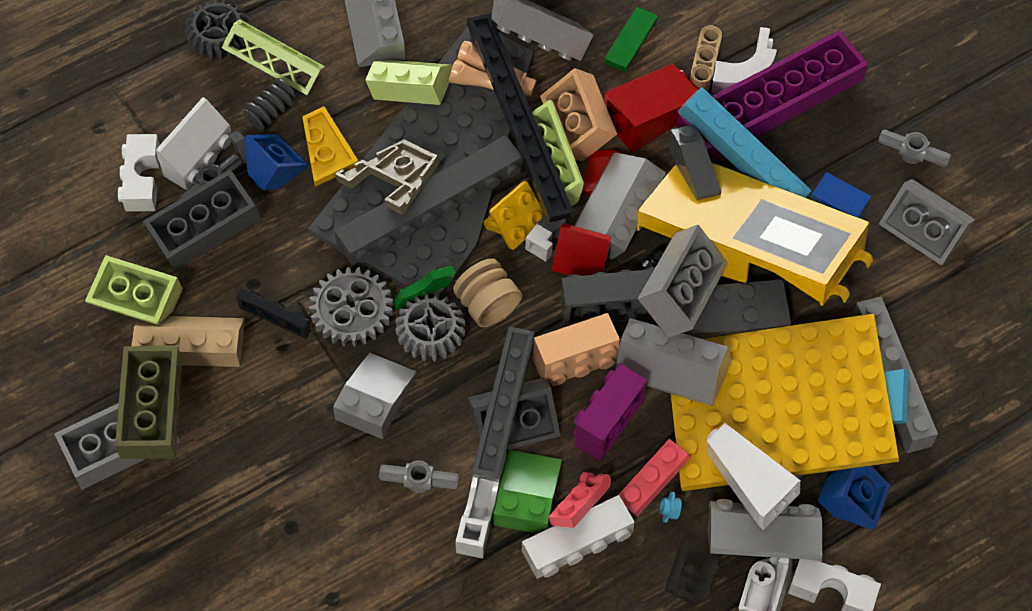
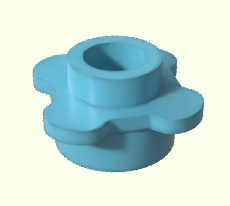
[659,492,682,523]

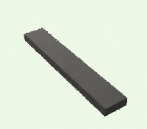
[472,326,535,482]

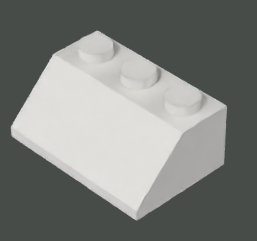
[156,97,231,190]

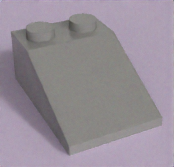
[333,352,417,439]

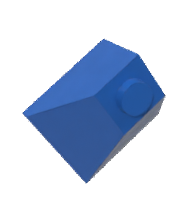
[244,134,308,190]
[818,466,891,529]

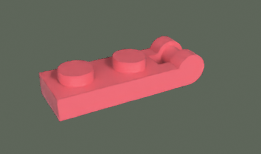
[549,472,611,528]

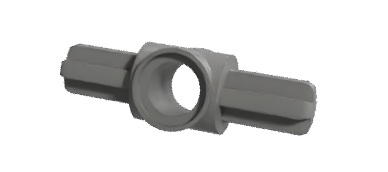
[878,130,951,167]
[379,460,459,493]

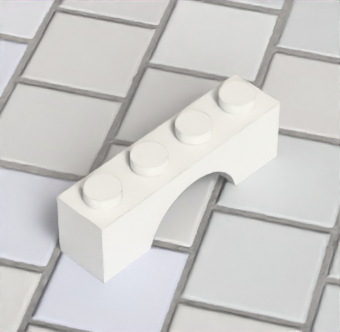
[456,453,506,558]

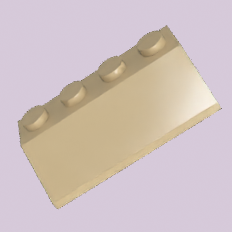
[132,316,245,367]

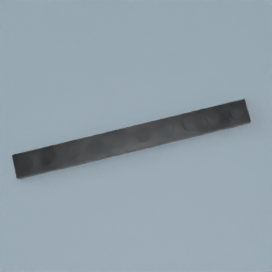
[467,13,574,223]

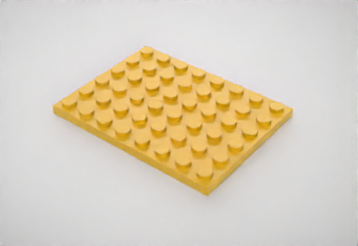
[671,314,899,491]

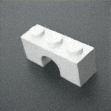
[118,134,160,211]
[788,559,881,611]

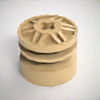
[453,259,522,327]

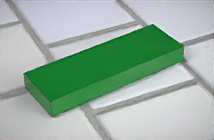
[604,7,658,73]

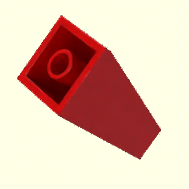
[604,64,699,153]

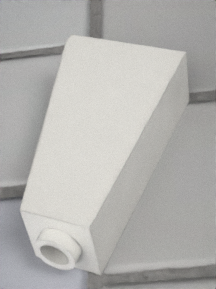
[707,423,800,530]

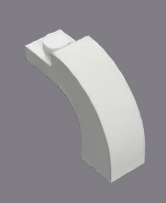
[711,27,777,95]

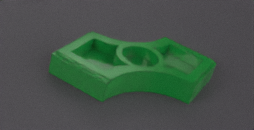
[393,266,456,310]

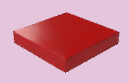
[552,223,612,276]

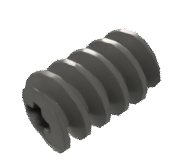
[242,78,296,132]

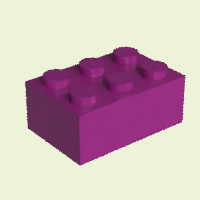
[573,363,647,462]

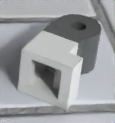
[525,215,566,262]

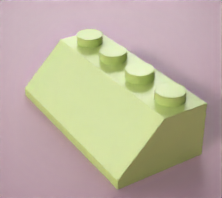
[532,100,584,207]

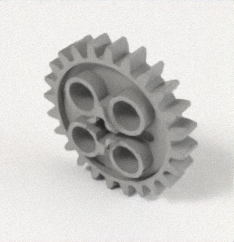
[309,267,393,347]

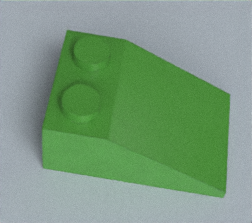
[494,450,562,534]

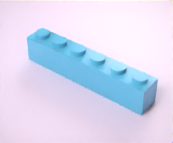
[677,87,812,198]

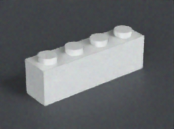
[522,495,635,579]

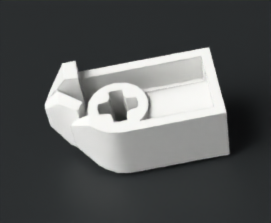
[738,557,793,611]

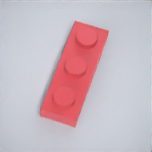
[618,439,691,518]

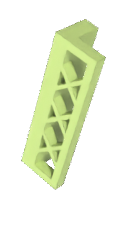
[222,19,325,95]

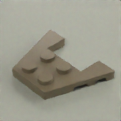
[335,140,440,215]

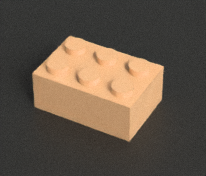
[540,68,617,162]
[533,313,620,386]

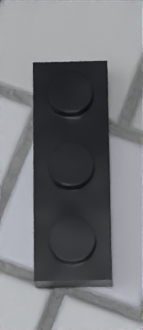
[236,288,311,339]

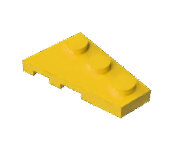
[302,106,359,187]

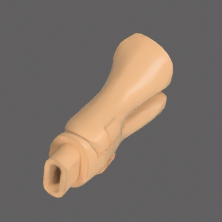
[449,41,537,97]

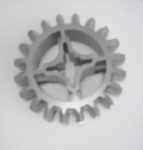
[395,293,465,362]

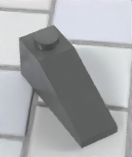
[669,125,721,200]

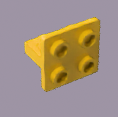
[483,181,545,250]

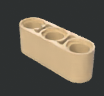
[690,25,722,92]

